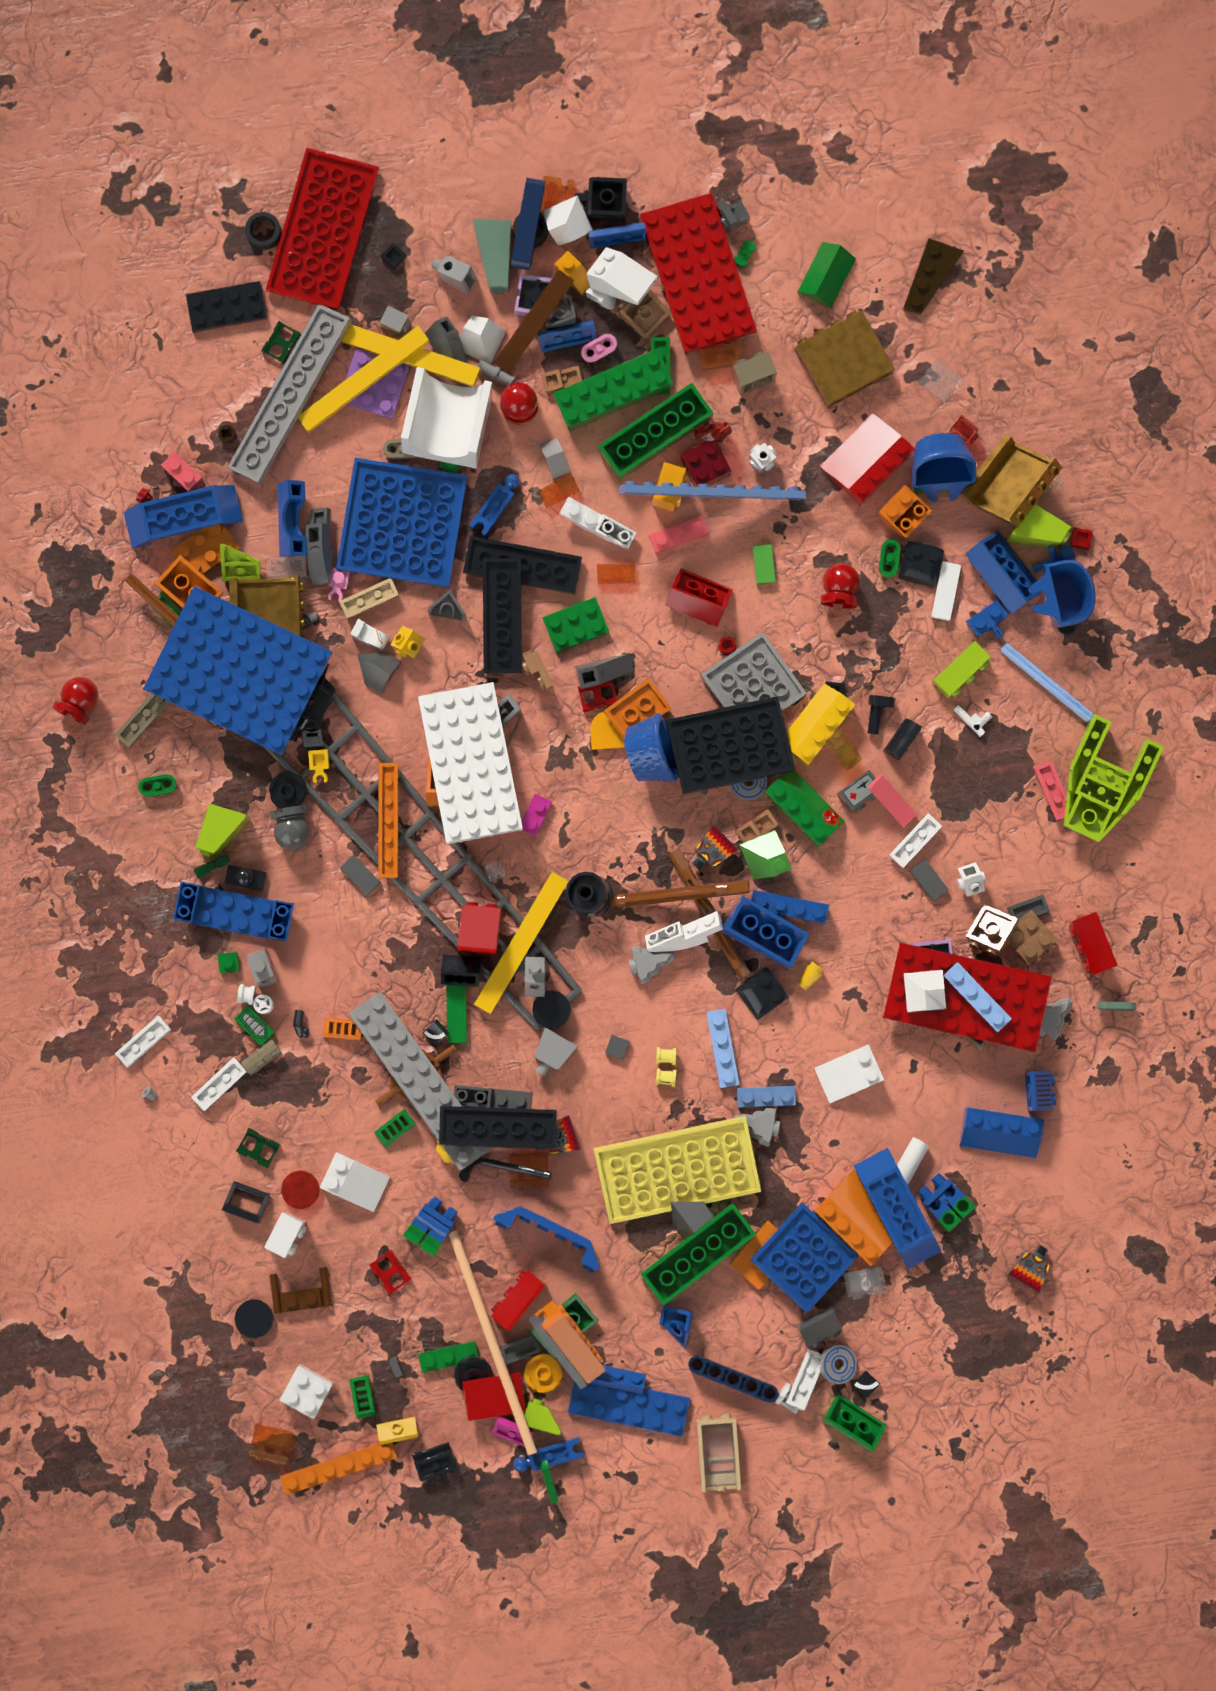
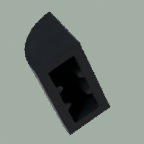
[883,718,922,761]
[441,954,481,987]

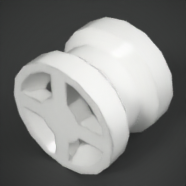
[237,984,256,1005]
[253,995,274,1014]

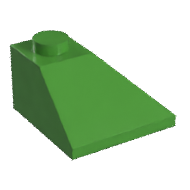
[739,830,792,880]

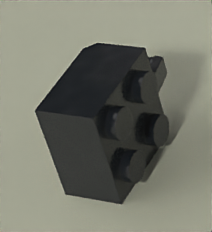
[574,177,627,222]

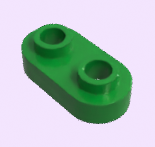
[878,539,901,578]
[138,774,177,797]

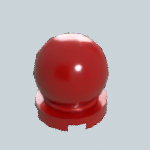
[500,382,538,425]
[820,563,860,609]
[52,677,99,725]

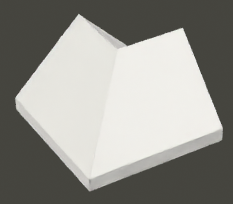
[543,195,593,246]
[460,315,506,365]
[904,970,946,1012]

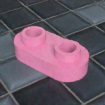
[581,334,617,363]

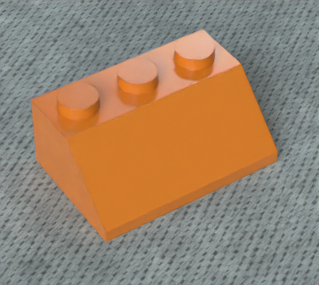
[155,555,223,609]

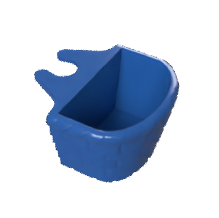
[911,433,977,502]
[1028,560,1096,628]
[624,713,678,782]

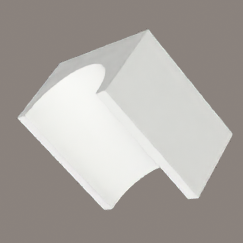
[401,367,492,469]

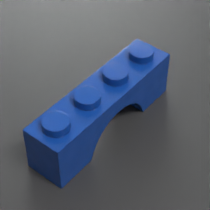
[277,480,307,560]
[751,890,829,925]

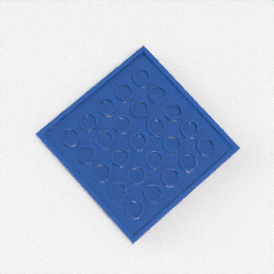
[336,458,467,588]

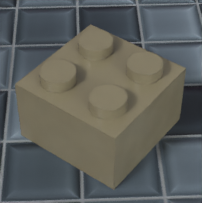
[732,351,777,395]

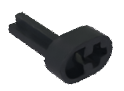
[867,695,896,735]

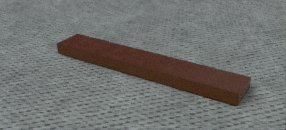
[494,270,574,374]

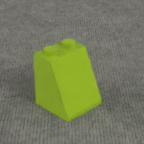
[1007,505,1071,549]
[195,803,250,858]

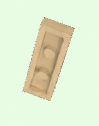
[339,578,399,620]

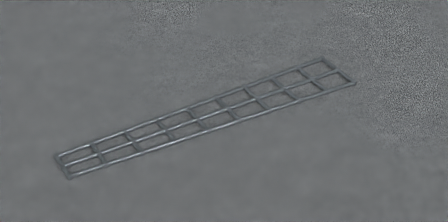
[264,692,582,1030]

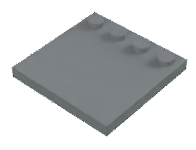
[700,632,807,711]

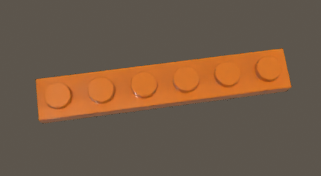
[378,763,398,878]
[280,1442,398,1495]

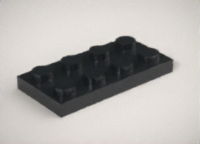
[186,281,267,332]

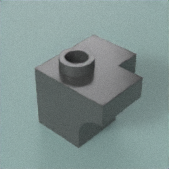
[716,200,750,232]

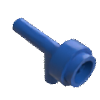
[1031,545,1076,573]

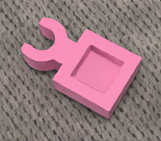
[328,567,351,601]

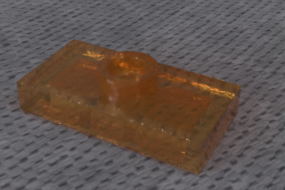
[538,474,580,509]
[597,563,635,584]

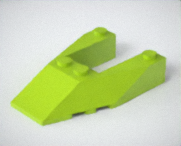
[1063,714,1164,842]

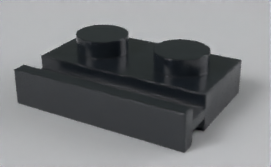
[412,1442,458,1482]

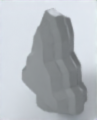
[628,946,676,984]
[1039,997,1073,1041]
[734,1108,780,1147]

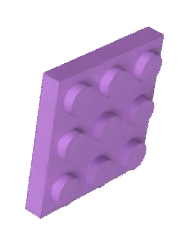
[345,348,410,420]

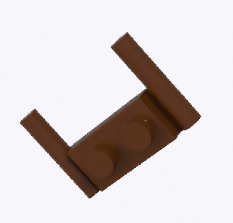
[269,1267,332,1313]

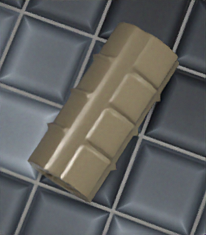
[241,1040,282,1076]

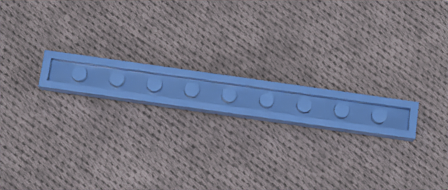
[619,481,806,500]

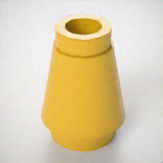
[797,961,824,990]

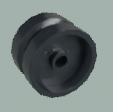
[565,871,614,917]

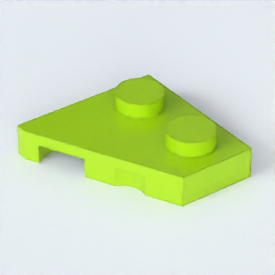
[220,544,261,581]

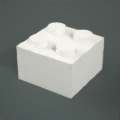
[264,1212,307,1258]
[280,1364,334,1419]

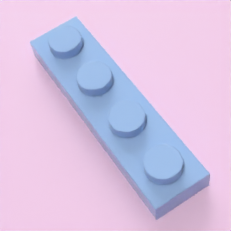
[943,962,1011,1032]
[706,1009,739,1088]

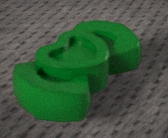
[734,240,757,268]

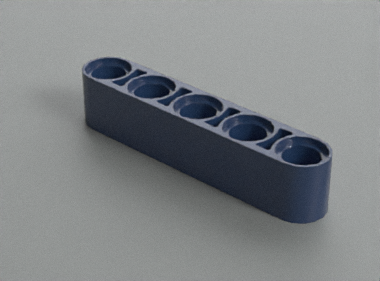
[511,177,546,270]
[688,1355,779,1403]

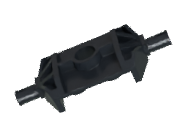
[290,663,336,743]

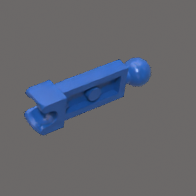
[469,474,519,538]
[513,1437,585,1472]

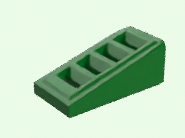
[374,1109,416,1148]
[349,1375,377,1419]

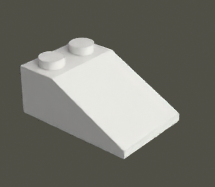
[586,247,658,305]
[814,1044,884,1104]
[320,1152,390,1212]

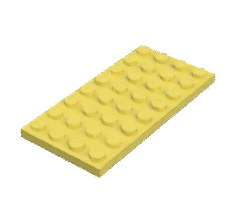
[594,1116,761,1224]

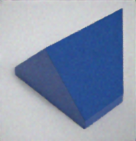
[659,1305,693,1349]

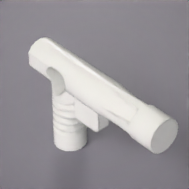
[954,705,992,737]

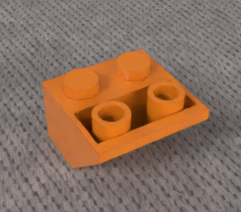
[877,485,932,538]

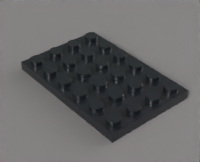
[666,696,795,795]

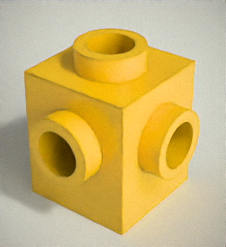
[391,626,425,659]

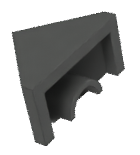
[546,294,576,330]
[428,590,467,621]
[358,652,401,694]
[671,1201,715,1239]

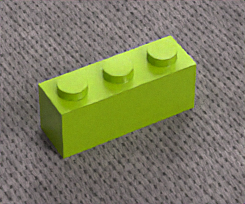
[932,641,991,699]

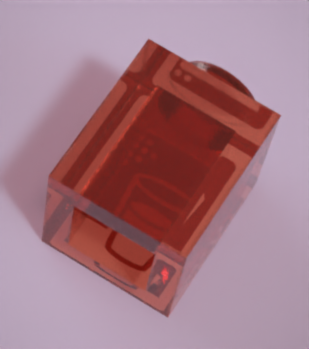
[948,415,979,446]

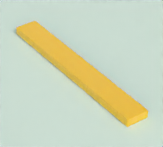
[340,324,481,387]
[298,326,430,433]
[474,872,569,1014]

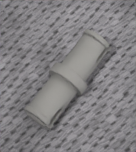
[477,360,515,386]

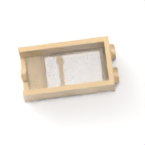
[696,1414,741,1493]

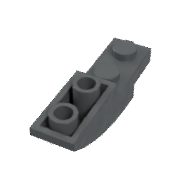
[306,507,333,586]
[454,1085,533,1109]

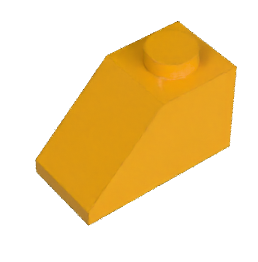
[555,251,590,295]

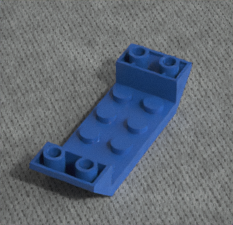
[124,485,243,549]
[173,881,294,942]
[853,1148,942,1269]
[493,1206,600,1273]

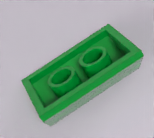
[797,242,856,309]
[530,1293,599,1358]
[821,1393,886,1453]

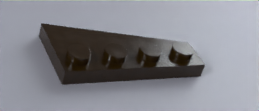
[903,238,964,316]

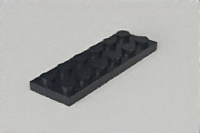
[463,536,582,595]
[483,558,522,674]
[439,1106,557,1150]

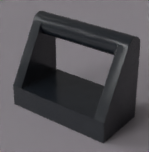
[222,1181,270,1224]

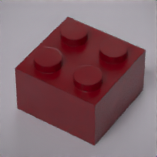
[680,437,731,487]

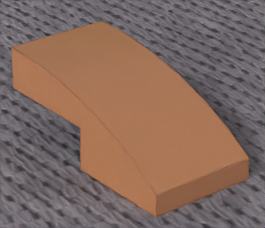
[541,365,583,393]
[736,808,780,842]

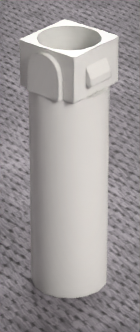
[897,1137,930,1185]

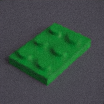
[542,597,609,653]

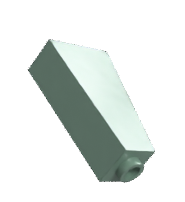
[473,219,511,294]

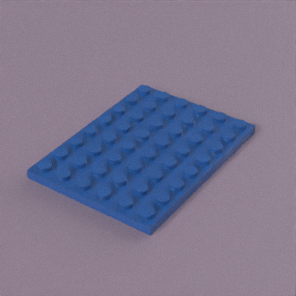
[143,586,333,755]

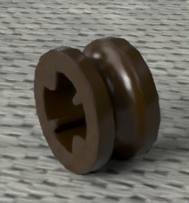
[218,425,236,443]

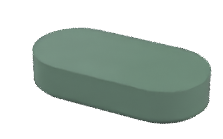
[1097,1002,1136,1011]

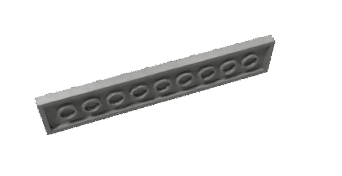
[227,304,352,485]
[348,992,492,1171]

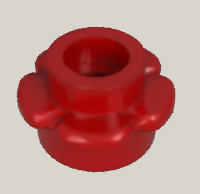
[136,488,152,503]
[718,637,737,656]

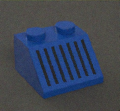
[1025,1071,1056,1111]

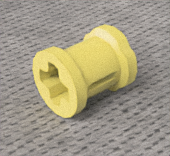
[656,1047,676,1065]
[656,1069,676,1087]

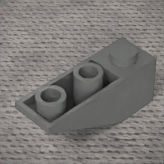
[424,317,467,363]
[574,652,634,689]

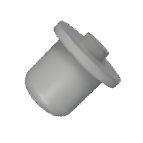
[303,612,318,626]
[142,1085,157,1100]

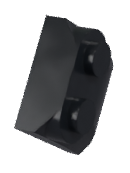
[898,541,944,588]
[735,967,789,1020]

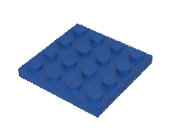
[749,1202,859,1313]

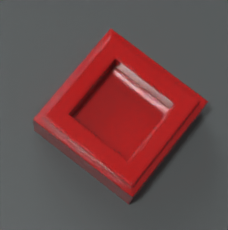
[1070,527,1093,550]

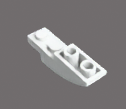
[559,497,637,549]
[645,911,723,952]

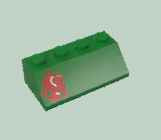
[764,771,845,848]

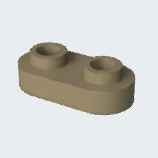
[383,439,417,460]

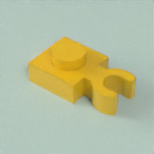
[308,749,330,783]

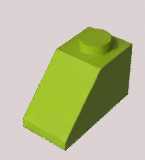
[525,1398,561,1435]

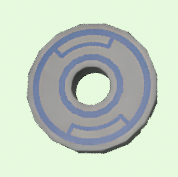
[730,777,767,801]
[820,1345,857,1384]

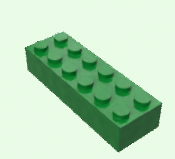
[553,349,674,432]
[598,383,714,481]
[640,1203,757,1306]

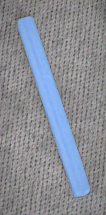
[1001,643,1094,722]

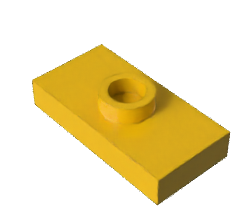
[377,1417,418,1445]

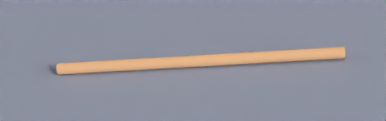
[448,1230,537,1455]

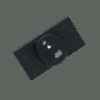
[225,865,266,891]

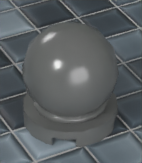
[270,805,311,851]

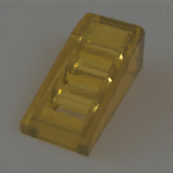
[825,728,862,770]

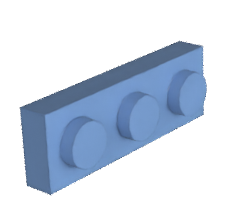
[737,1086,796,1108]

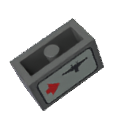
[837,770,876,812]

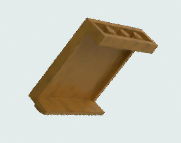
[795,310,895,409]
[960,434,1062,528]
[229,575,305,638]

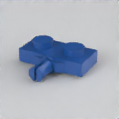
[966,600,1009,639]

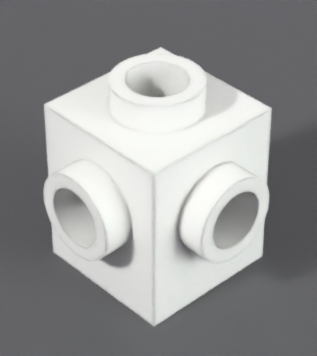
[749,443,777,473]
[957,862,986,897]

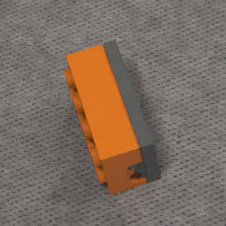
[528,1300,606,1389]

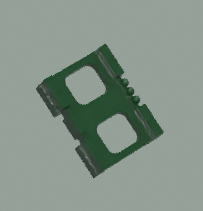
[261,321,302,365]
[193,853,231,879]
[236,1128,280,1168]

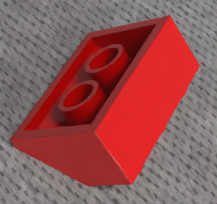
[665,568,733,627]
[1068,912,1118,976]
[491,1270,546,1332]

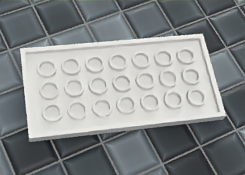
[418,682,523,844]

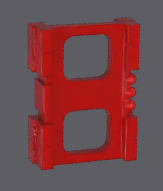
[577,680,617,713]
[369,1250,412,1295]

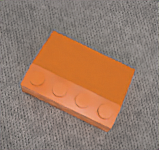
[813,1169,893,1266]

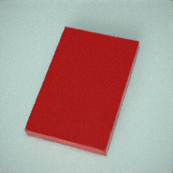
[462,1372,526,1421]

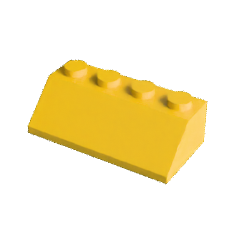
[787,684,856,767]

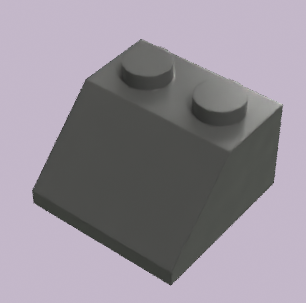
[796,1307,842,1348]

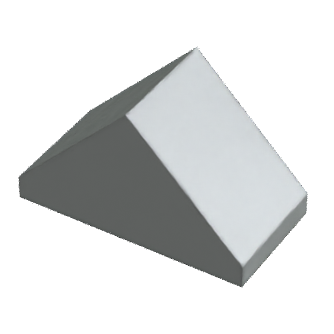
[539,438,571,480]
[498,694,522,727]

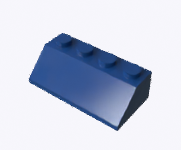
[965,531,1042,614]
[721,896,809,969]
[959,1107,1044,1158]

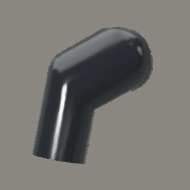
[293,1010,309,1038]

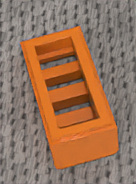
[323,1018,362,1040]

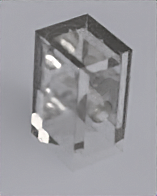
[267,556,308,579]
[843,1266,887,1300]

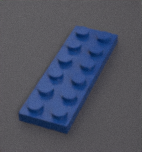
[568,1381,690,1437]

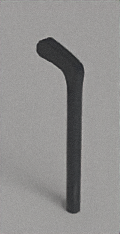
[459,1157,552,1182]

